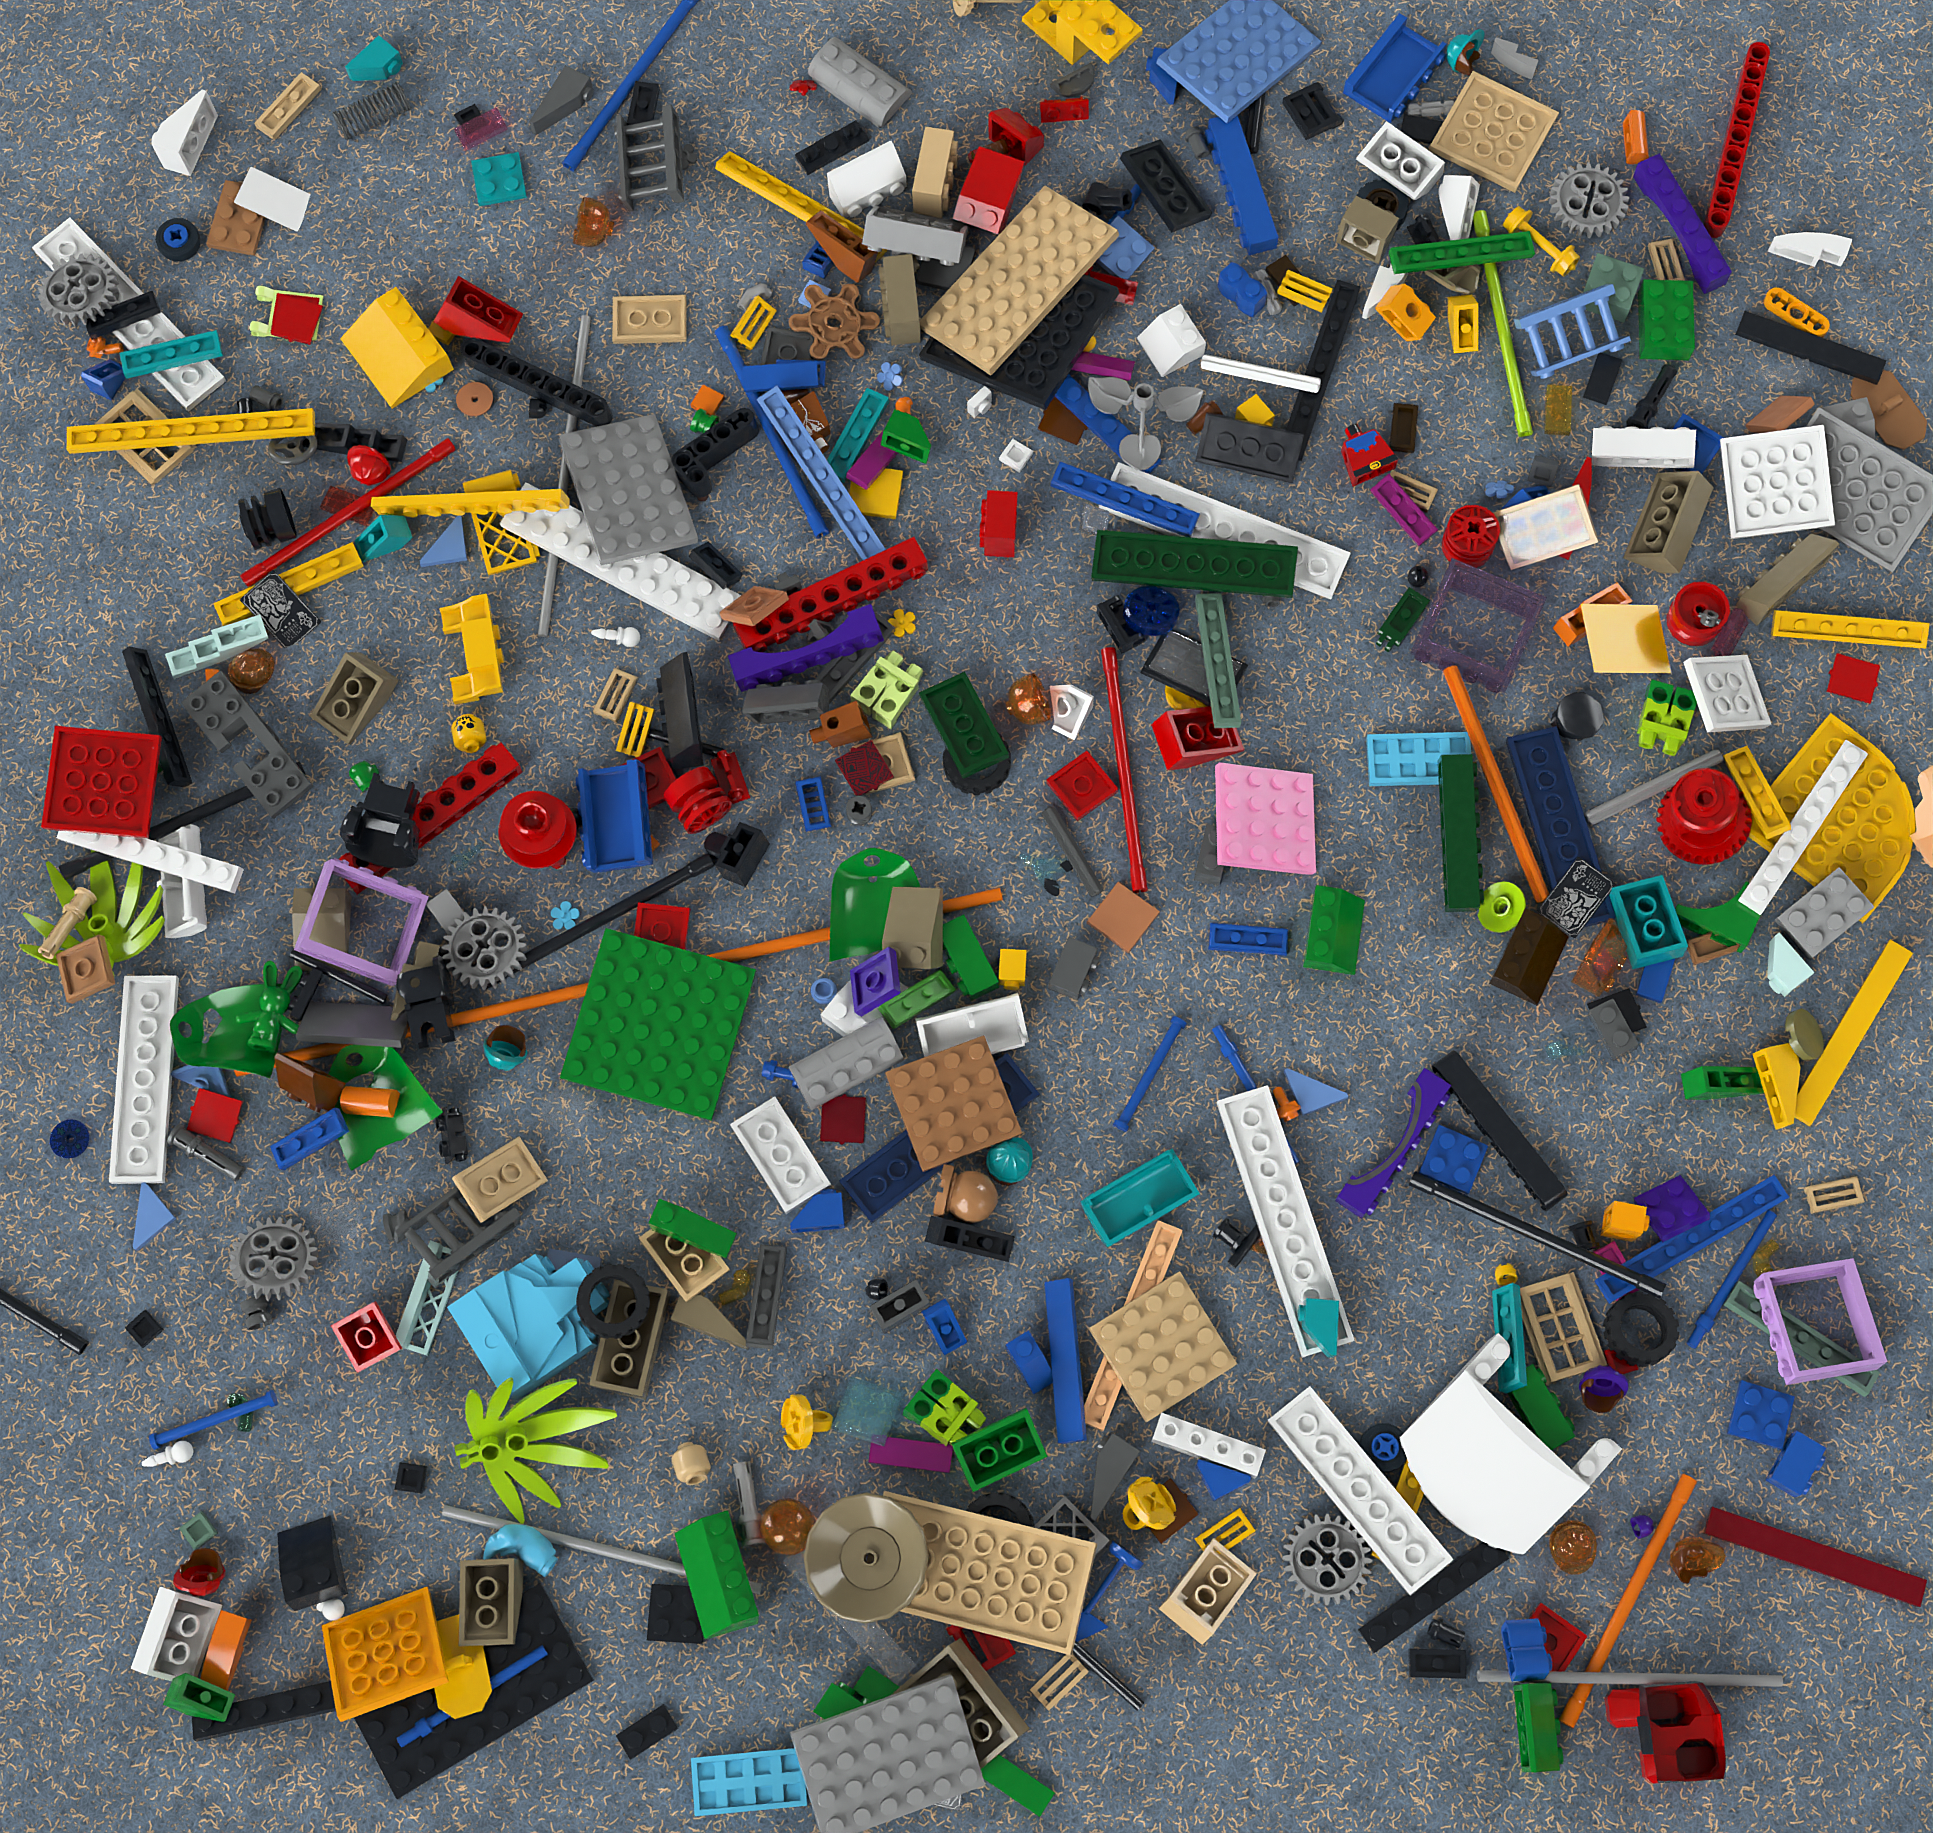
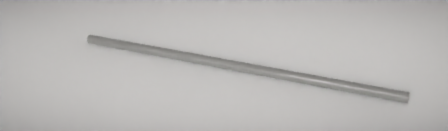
[538,315,591,637]

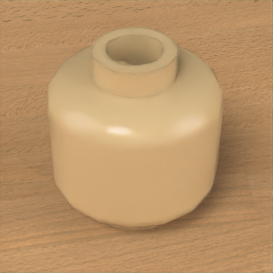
[672,1442,711,1485]

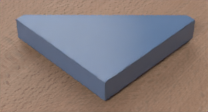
[420,516,467,567]
[171,1065,231,1097]
[1283,1068,1348,1116]
[133,1182,176,1251]

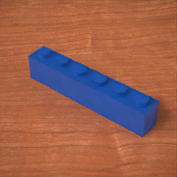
[1205,115,1279,255]

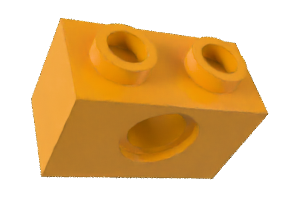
[1375,283,1436,342]
[1600,1201,1650,1242]

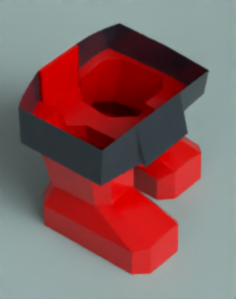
[1604,1681,1726,1784]

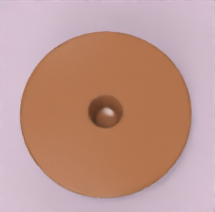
[456,382,493,416]

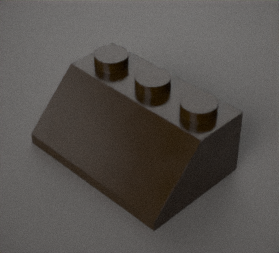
[1489,908,1568,1006]

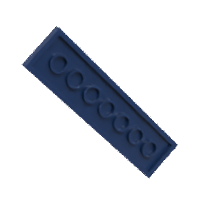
[1506,726,1616,927]
[839,1053,1040,1224]

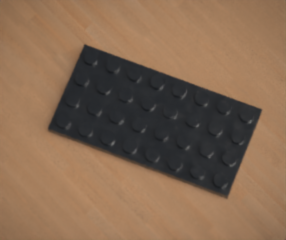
[354,1583,594,1799]

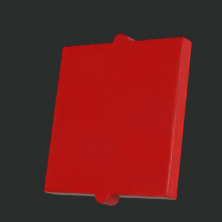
[271,295,323,345]
[1826,653,1880,704]
[187,1088,244,1143]

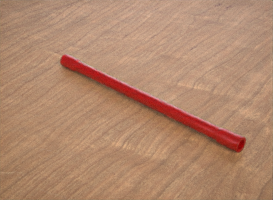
[239,438,456,588]
[1101,647,1148,893]

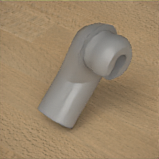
[737,283,772,311]

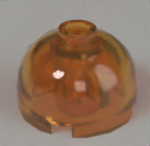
[573,197,614,247]
[1005,673,1051,725]
[760,1498,816,1556]

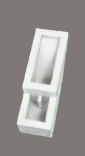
[1768,232,1852,267]
[1362,265,1409,319]

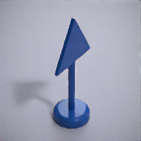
[1076,1540,1144,1642]

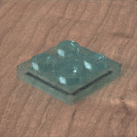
[833,1377,902,1446]

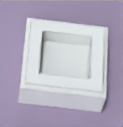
[999,439,1033,473]

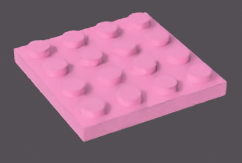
[1215,763,1316,875]

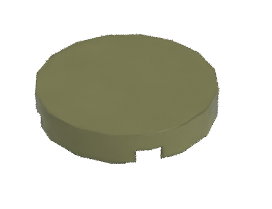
[1785,1008,1824,1061]

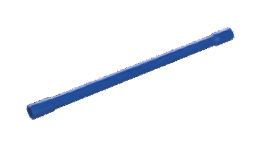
[562,0,699,172]
[715,325,829,539]

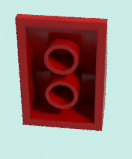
[952,146,1025,234]
[433,276,523,343]
[1151,706,1244,771]

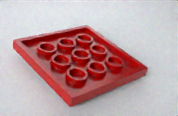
[41,726,162,839]

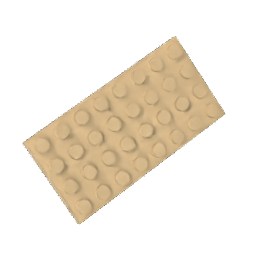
[919,186,1119,375]
[867,1491,1097,1655]

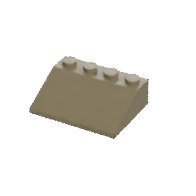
[890,1638,1030,1769]

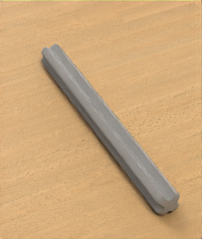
[1584,750,1723,825]

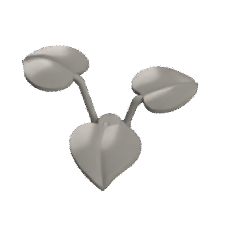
[1088,377,1203,471]

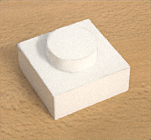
[967,386,992,418]

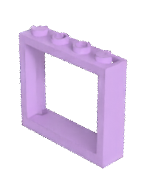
[294,858,429,986]
[1754,1258,1887,1385]

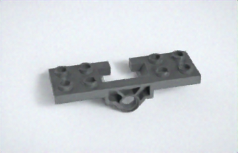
[181,670,314,819]

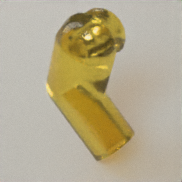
[1753,1239,1780,1277]
[718,1269,751,1306]

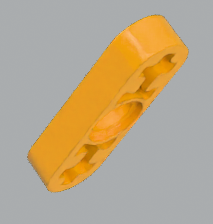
[1764,288,1830,338]

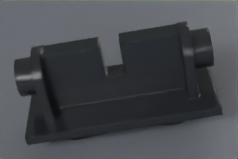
[1407,215,1441,245]
[435,1107,468,1164]

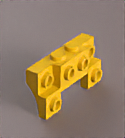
[440,594,504,705]

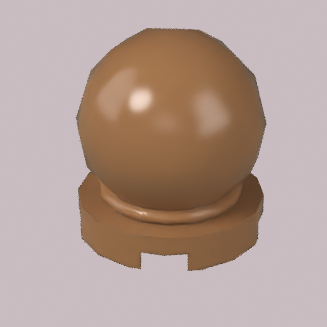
[933,1164,998,1223]

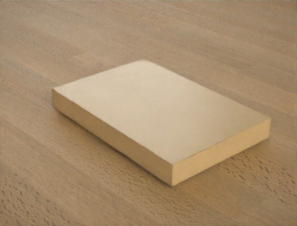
[612,295,687,344]
[452,1136,548,1223]

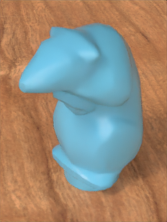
[483,1524,558,1577]

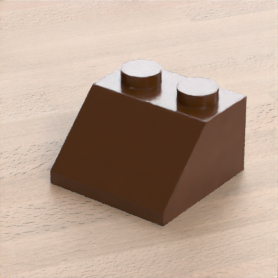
[274,1053,346,1113]

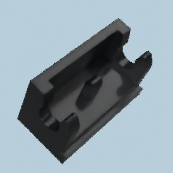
[1096,595,1146,654]

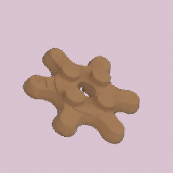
[789,284,880,361]

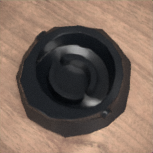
[1551,692,1604,741]

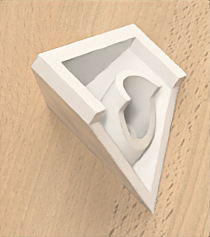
[1050,685,1094,740]

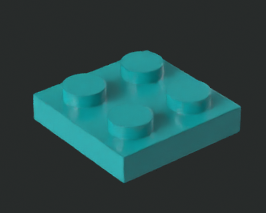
[471,152,527,207]

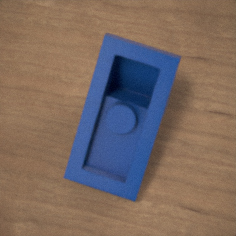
[921,1299,967,1355]

